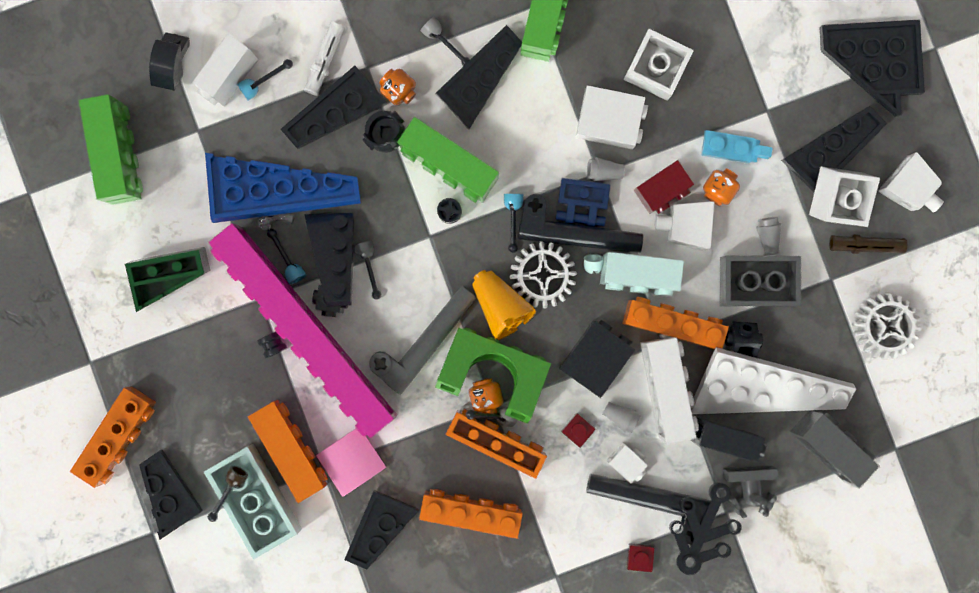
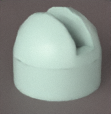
[584,254,604,274]

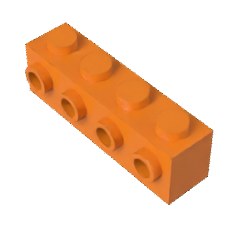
[622,297,729,349]
[70,386,156,488]
[248,400,328,503]
[446,409,547,479]
[419,489,522,539]

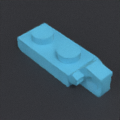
[701,130,773,164]

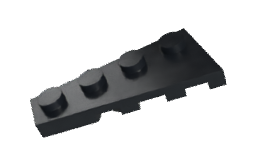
[435,25,522,129]

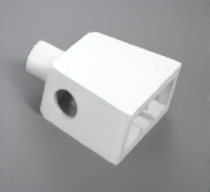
[878,152,944,212]
[655,202,714,250]

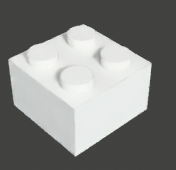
[624,29,694,101]
[809,167,880,227]

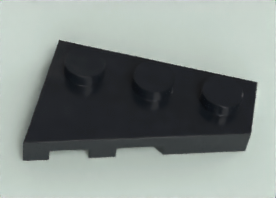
[139,450,203,540]
[344,490,419,570]

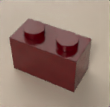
[634,160,694,214]

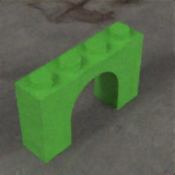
[435,327,551,424]

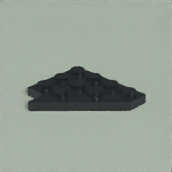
[819,19,925,117]

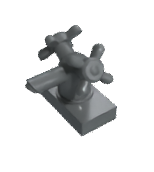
[723,466,779,518]

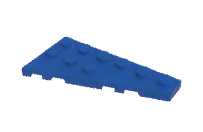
[205,153,361,223]

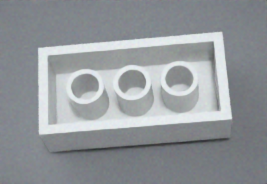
[640,337,699,444]

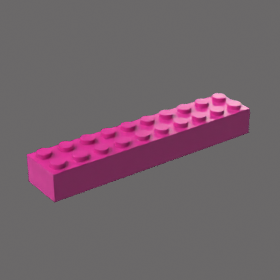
[208,223,397,438]

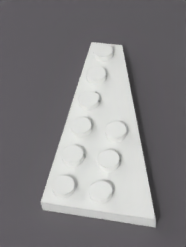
[690,347,856,414]

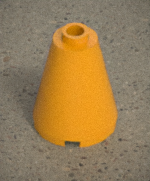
[472,270,536,340]

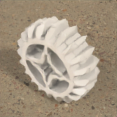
[510,242,577,309]
[852,293,922,360]

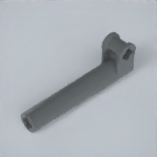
[369,286,476,395]

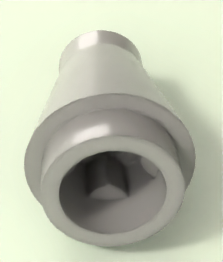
[587,157,625,182]
[756,217,781,254]
[602,402,641,433]

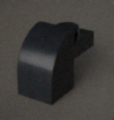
[149,32,190,91]

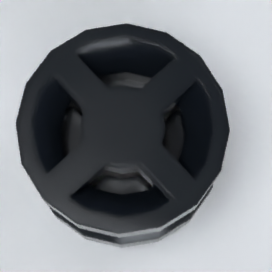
[437,198,462,224]
[257,332,288,359]

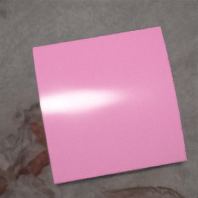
[316,429,386,497]

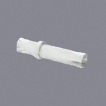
[303,22,345,96]

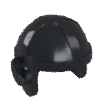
[362,111,405,153]

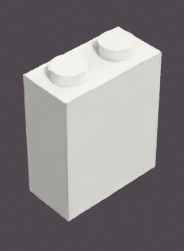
[192,33,258,106]
[575,85,648,149]

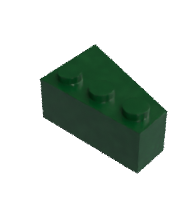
[125,247,210,312]

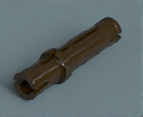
[829,234,908,254]

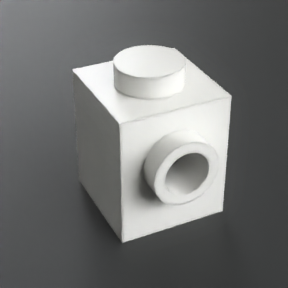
[606,443,648,483]

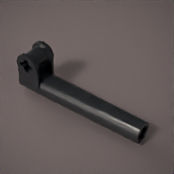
[518,194,643,253]
[586,474,711,545]

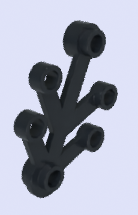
[669,482,742,575]

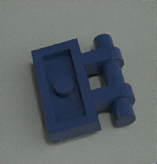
[556,178,611,227]

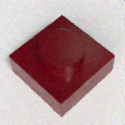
[561,413,596,448]
[627,544,655,572]

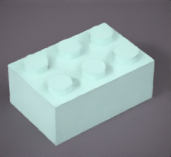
[600,252,684,296]

